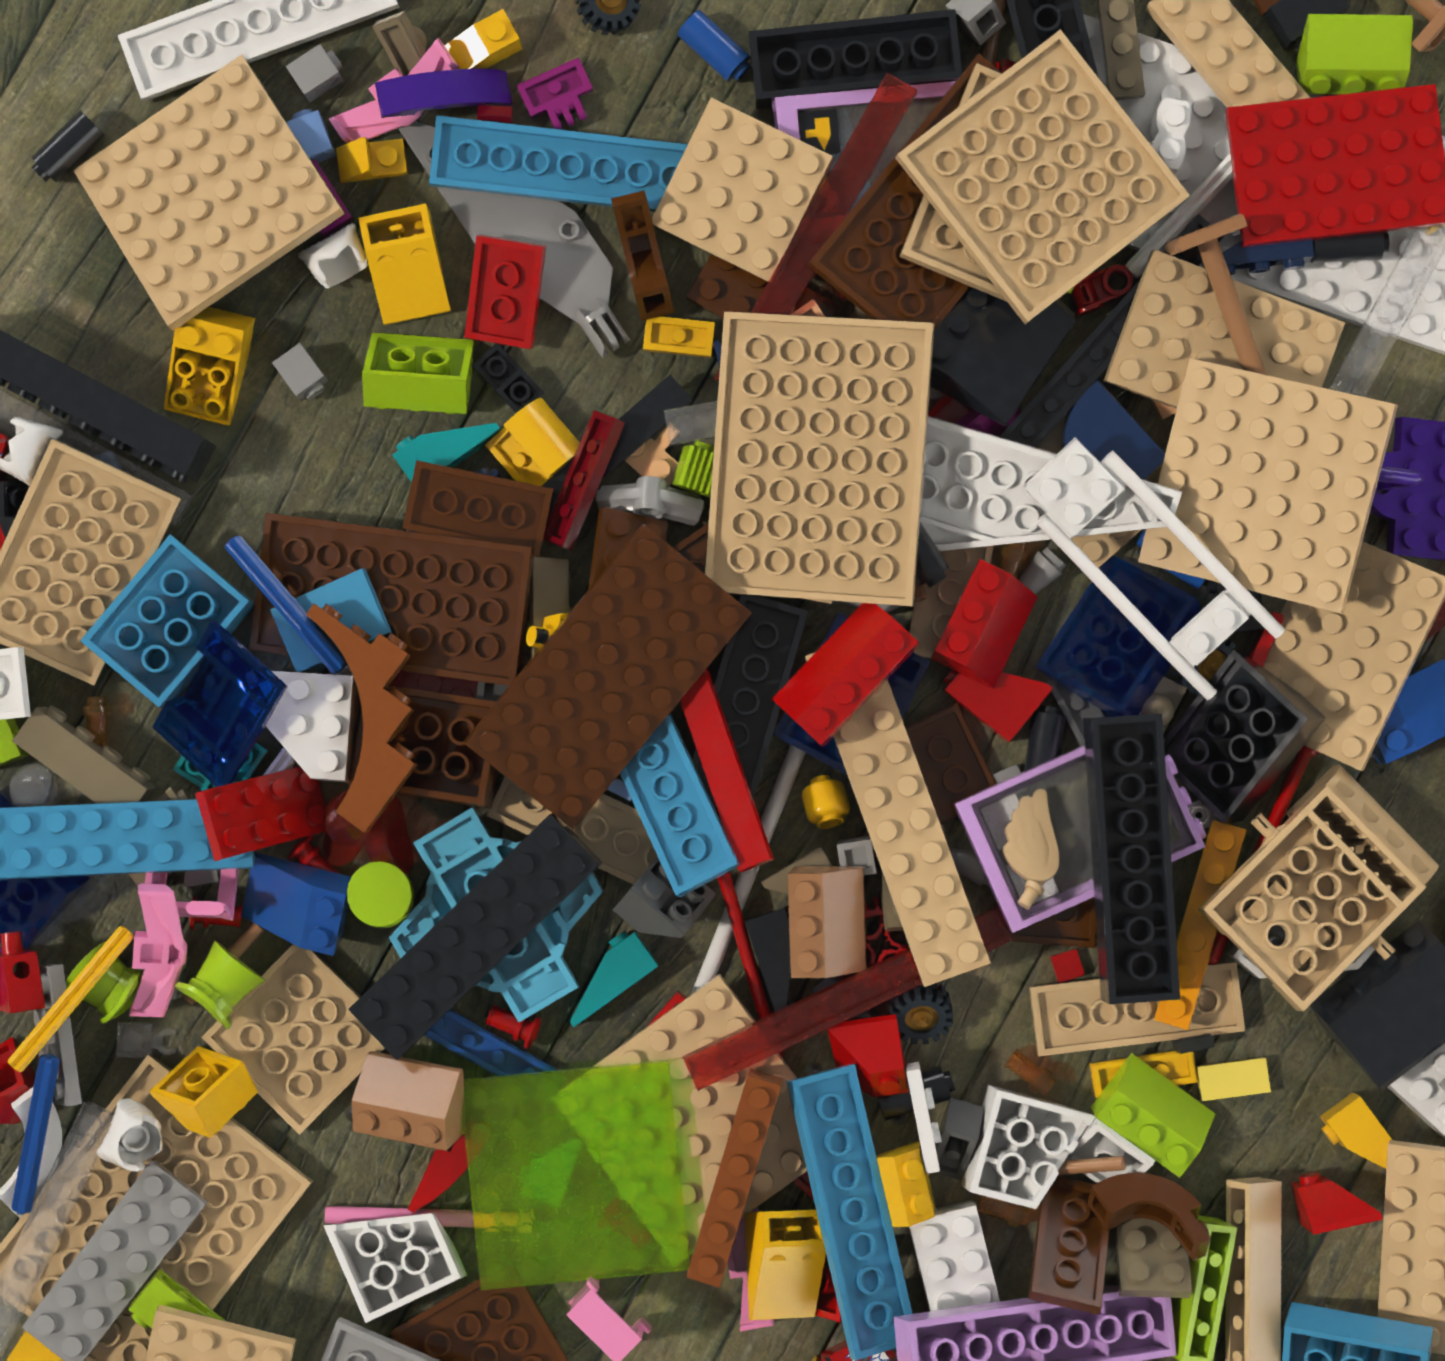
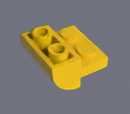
[485,397,580,486]

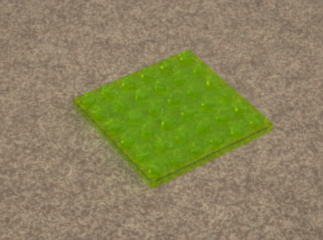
[462,1059,690,1290]

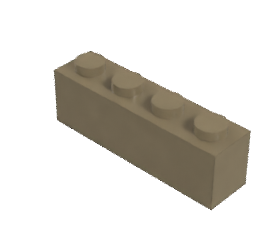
[520,557,571,672]
[12,705,156,804]

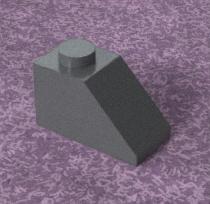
[934,1098,984,1180]

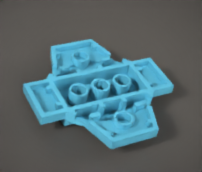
[389,807,604,1022]

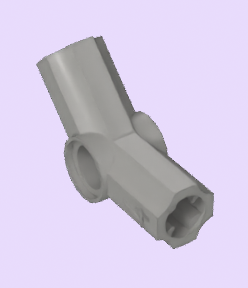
[596,476,704,526]

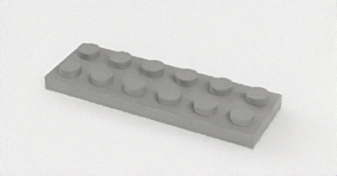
[22,1159,208,1361]

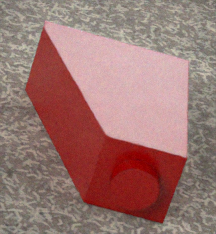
[942,669,1053,743]

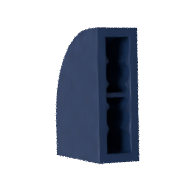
[1061,381,1165,480]

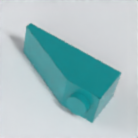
[392,423,501,482]
[570,930,659,1027]

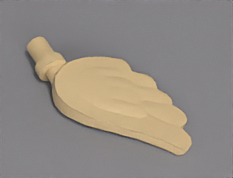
[1003,789,1059,910]

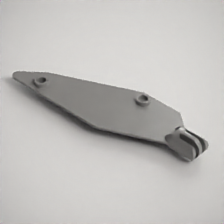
[399,121,631,358]

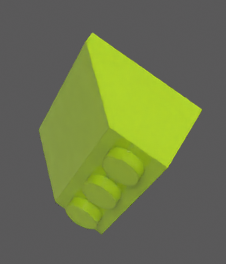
[1295,14,1413,94]
[362,332,474,414]
[1090,1052,1215,1178]

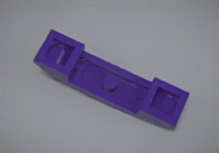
[375,69,513,118]

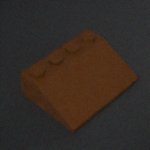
[348,685,498,809]

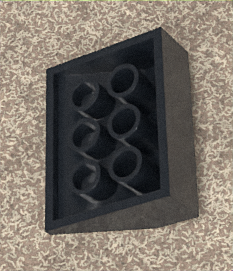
[930,287,1076,427]
[1164,649,1326,824]
[1310,921,1445,1091]

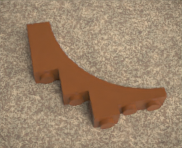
[306,603,417,833]

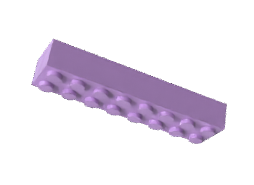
[894,1285,1177,1361]

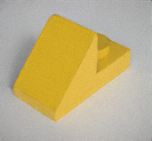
[336,137,408,183]

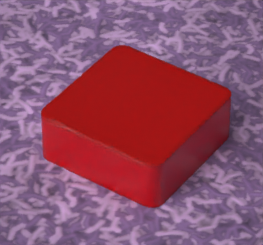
[1050,949,1085,983]

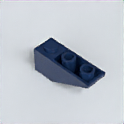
[1204,240,1314,275]

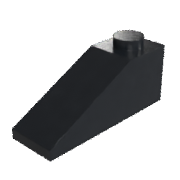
[745,907,791,1021]

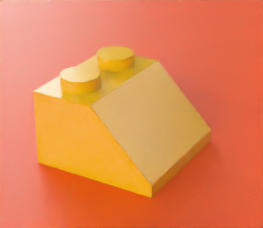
[150,1046,258,1138]
[876,1141,937,1227]

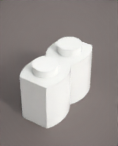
[1150,97,1191,175]

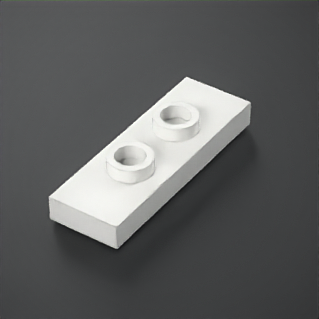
[906,1062,942,1174]

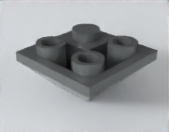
[613,856,716,938]

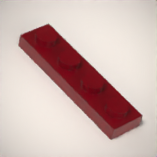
[543,410,625,551]

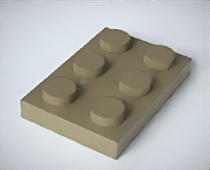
[1114,1218,1192,1298]

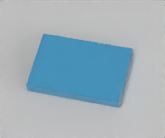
[270,568,392,673]

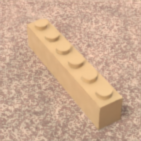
[1225,1177,1282,1361]

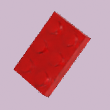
[464,234,546,349]

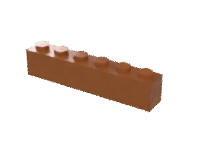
[686,1068,783,1288]

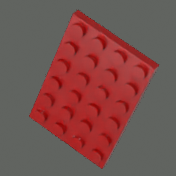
[1225,84,1445,248]

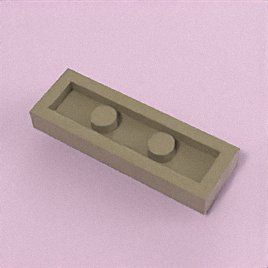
[1097,0,1145,101]

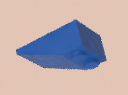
[1372,659,1445,764]
[241,852,351,956]

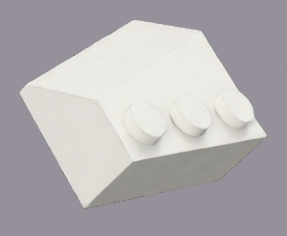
[961,1085,1095,1209]
[324,1213,467,1323]

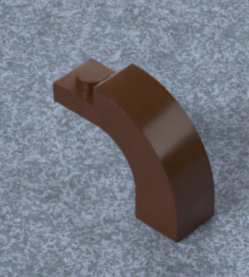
[611,190,674,321]
[1087,1173,1211,1261]

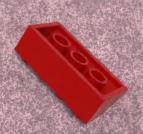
[772,603,919,747]

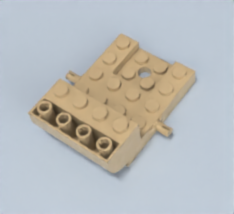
[1198,764,1439,1012]

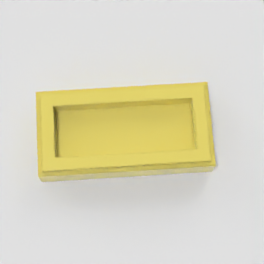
[1196,1057,1271,1101]

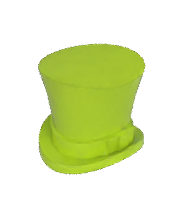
[347,861,415,928]
[174,940,266,1030]
[65,941,144,1024]

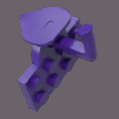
[1370,417,1445,561]

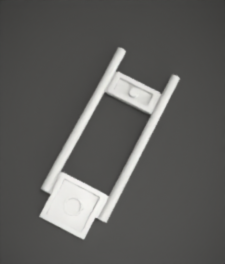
[1024,437,1285,700]

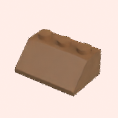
[787,866,867,978]
[351,1051,466,1151]

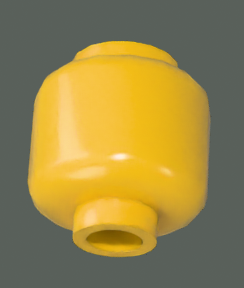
[801,775,850,829]

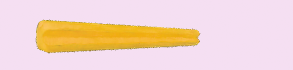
[8,926,134,1072]

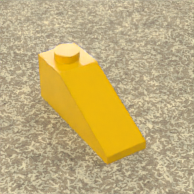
[445,9,522,69]
[1320,1092,1392,1169]

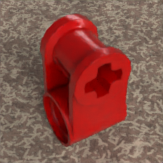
[1071,264,1134,317]

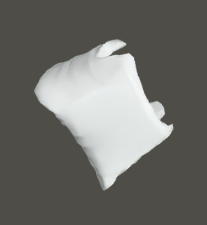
[298,223,368,288]
[0,417,63,486]
[97,1098,163,1172]

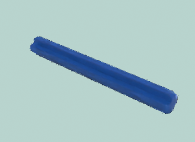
[225,536,348,674]
[11,1053,60,1215]

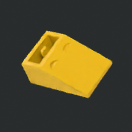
[358,204,451,325]
[164,307,255,426]
[744,1210,826,1321]

